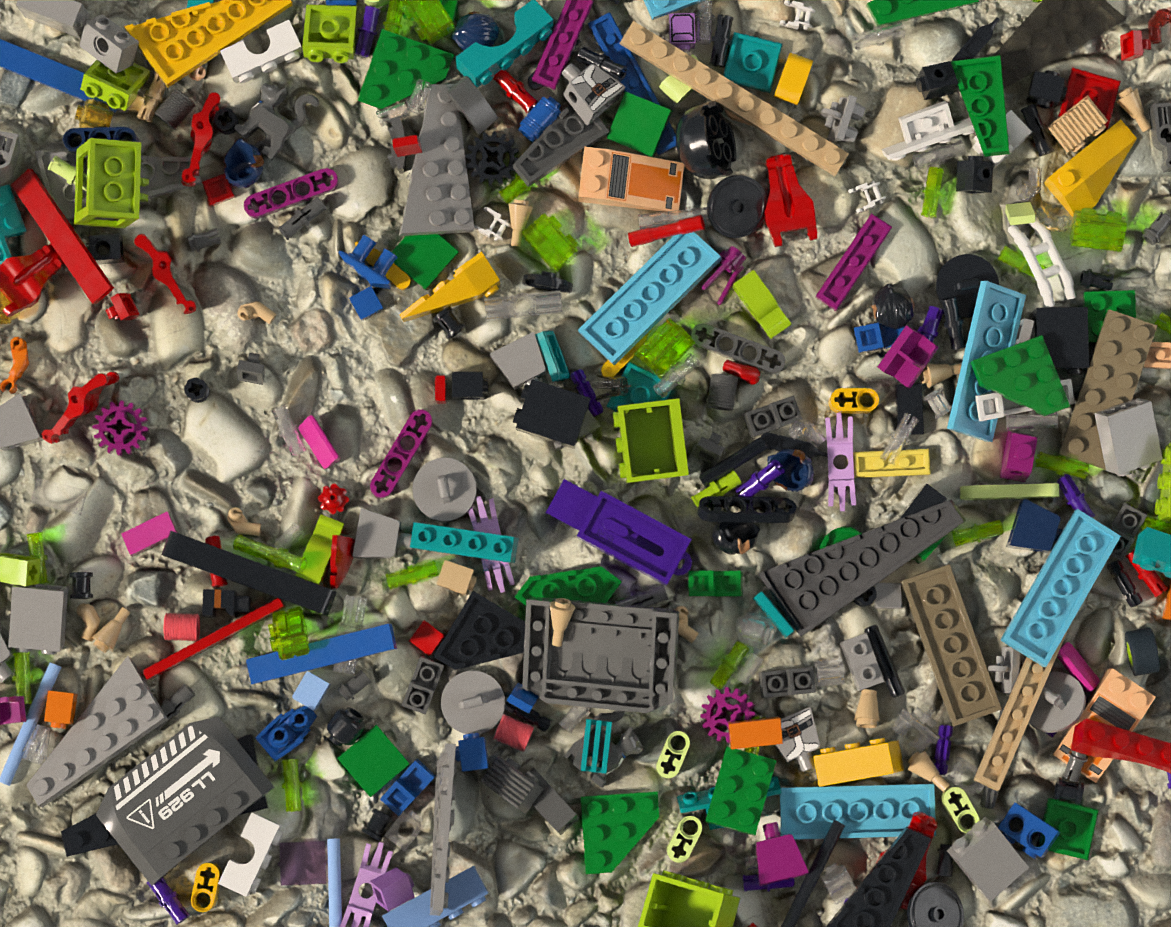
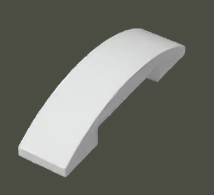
[975,379,1075,421]

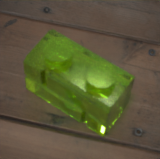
[401,0,455,44]
[1069,208,1127,252]
[522,213,579,274]
[634,318,695,379]
[268,607,310,660]

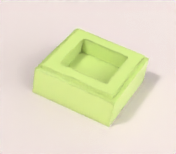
[1005,202,1035,225]

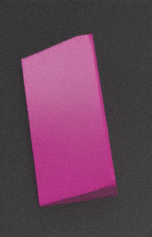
[299,415,341,469]
[121,511,178,557]
[1057,642,1100,692]

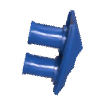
[338,235,398,289]
[255,706,317,761]

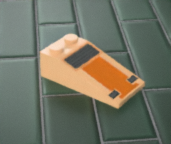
[579,147,684,213]
[1052,668,1156,783]

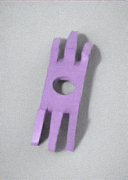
[825,413,856,511]
[468,496,515,593]
[340,842,393,927]

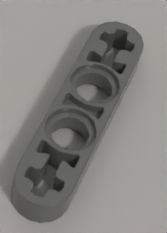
[691,323,785,374]

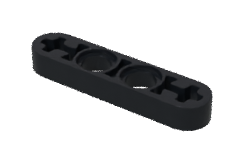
[697,496,797,523]

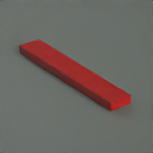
[11,169,115,304]
[143,598,286,680]

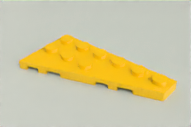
[124,0,293,88]

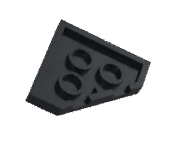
[433,591,525,670]

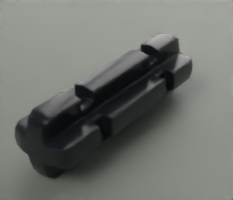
[1107,560,1143,608]
[504,701,551,732]

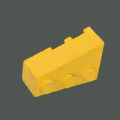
[813,738,904,787]

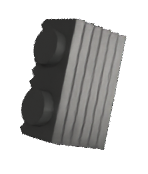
[481,757,543,814]

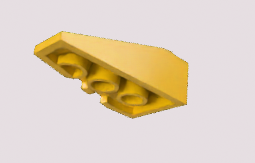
[1044,120,1137,221]
[399,251,501,322]

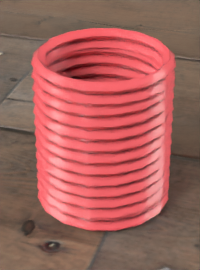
[163,613,200,641]
[494,714,534,752]

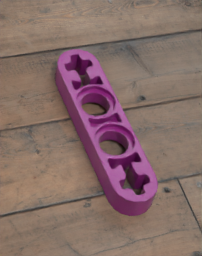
[244,168,338,219]
[370,409,433,499]

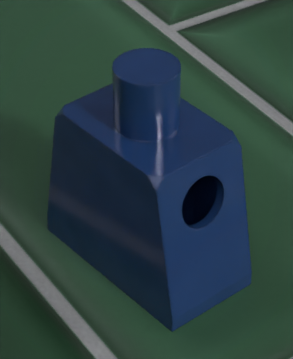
[1006,499,1063,553]

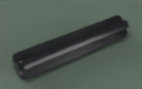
[699,437,768,487]
[864,625,905,698]

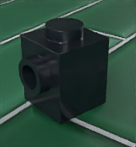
[916,61,958,100]
[1026,71,1067,109]
[956,156,993,194]

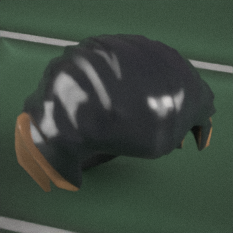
[871,284,914,330]
[712,522,760,555]

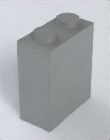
[16,0,91,39]
[1094,398,1163,476]
[8,584,69,655]
[947,817,1029,902]

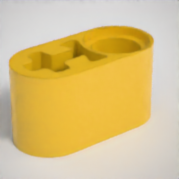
[774,52,813,105]
[828,388,879,414]
[191,862,222,912]

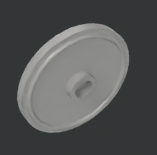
[413,458,476,521]
[441,671,505,734]
[1028,672,1086,733]

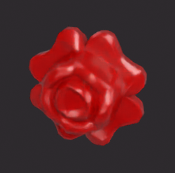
[318,483,349,515]

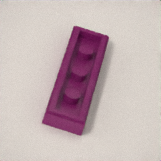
[532,0,595,90]
[815,213,892,311]

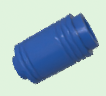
[518,96,561,142]

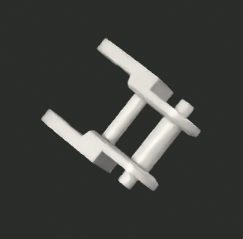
[779,0,816,30]
[848,181,886,214]
[474,207,511,241]

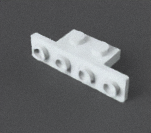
[882,101,975,160]

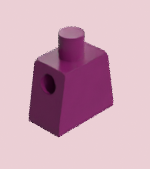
[1000,430,1038,483]
[756,822,809,886]

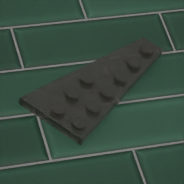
[993,0,1127,90]

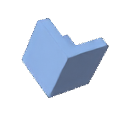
[292,671,331,711]

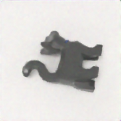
[234,83,319,161]
[565,710,643,788]

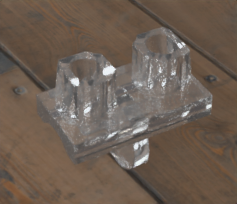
[891,706,939,752]

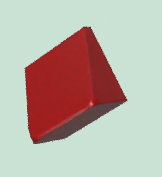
[409,620,445,656]

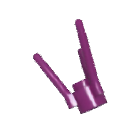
[702,246,746,305]

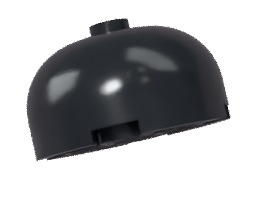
[676,101,737,179]

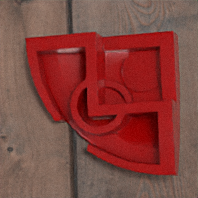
[330,535,355,590]

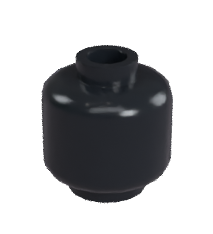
[327,707,365,746]

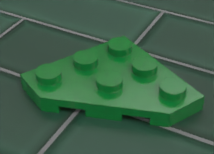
[357,29,454,109]
[970,335,1070,417]
[515,566,622,606]
[581,791,659,874]

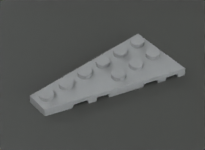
[399,84,475,236]

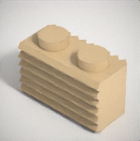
[1048,95,1108,153]

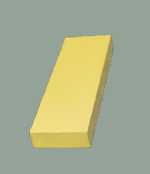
[853,449,930,478]

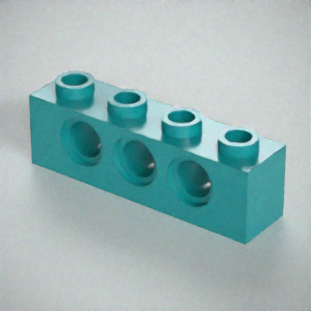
[410,522,519,563]

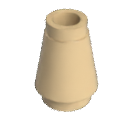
[854,689,880,728]

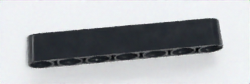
[161,531,337,616]

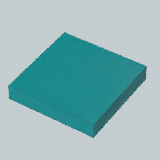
[723,32,782,93]
[606,362,674,412]

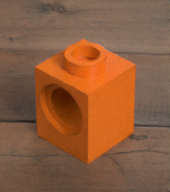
[44,690,78,729]

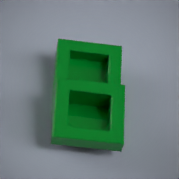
[688,570,743,597]

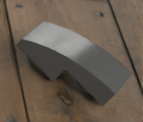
[447,76,498,134]
[387,116,407,174]
[743,396,802,438]
[1109,501,1147,561]
[402,655,445,715]
[758,667,816,698]

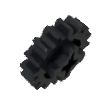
[465,131,519,187]

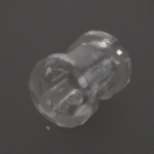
[923,387,952,420]

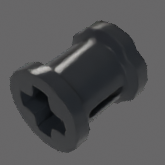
[214,108,239,135]
[433,306,466,340]
[184,377,210,403]
[70,572,93,599]
[853,586,877,607]
[1053,777,1084,805]
[361,808,394,841]

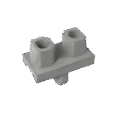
[821,95,865,143]
[988,647,1026,693]

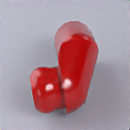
[723,360,760,385]

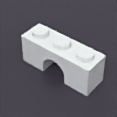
[220,20,303,83]
[218,812,283,897]

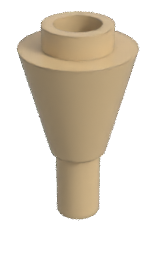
[1116,86,1151,132]
[509,199,533,247]
[920,363,962,388]
[550,598,575,647]
[92,607,130,653]
[908,751,951,792]

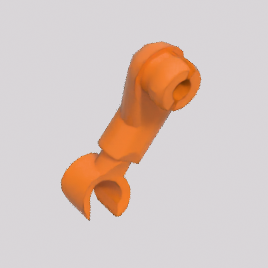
[0,337,29,394]

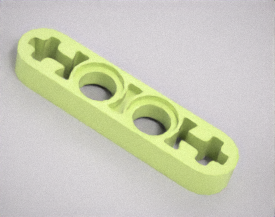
[960,483,1060,500]

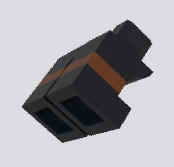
[202,589,251,618]

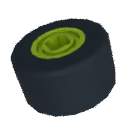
[1125,627,1160,676]

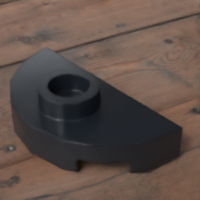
[522,271,573,294]

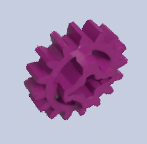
[92,400,149,456]
[700,687,757,744]

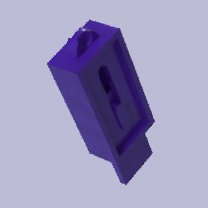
[546,479,692,586]

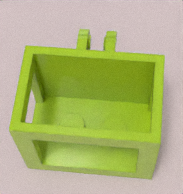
[74,138,149,228]

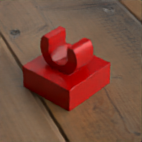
[1120,30,1151,61]
[105,293,140,320]

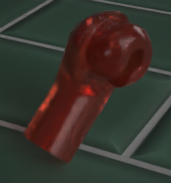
[1148,8,1171,44]

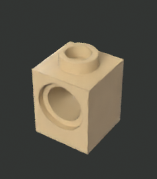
[437,560,477,595]

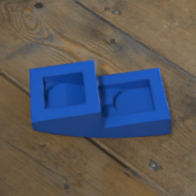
[854,322,906,353]
[380,758,436,817]

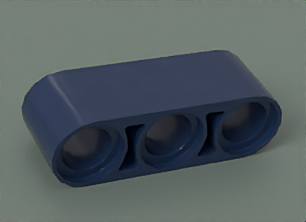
[63,127,139,154]

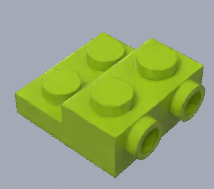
[303,4,357,63]
[80,60,151,111]

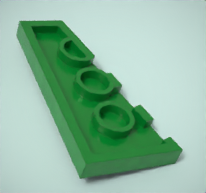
[866,0,979,27]
[951,56,1010,157]

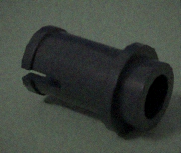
[1080,269,1114,290]
[936,844,954,877]

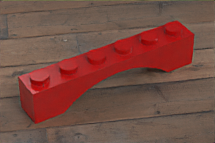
[1071,718,1171,774]

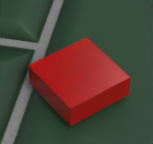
[392,135,422,157]
[202,173,235,207]
[435,375,446,404]

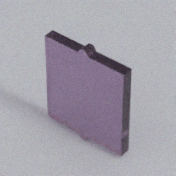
[278,841,328,886]

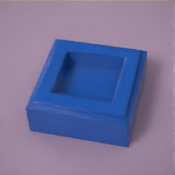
[349,286,383,321]
[507,683,539,713]

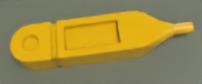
[355,241,411,290]
[601,328,654,379]

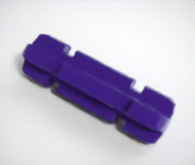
[571,369,603,417]
[934,725,953,775]

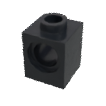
[85,233,124,265]
[452,372,488,400]

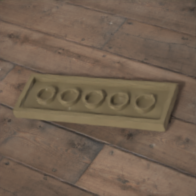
[1058,309,1157,470]
[900,564,1002,727]

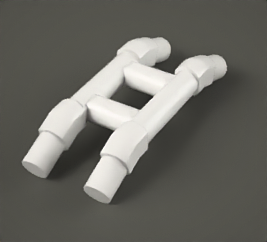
[1008,216,1076,308]

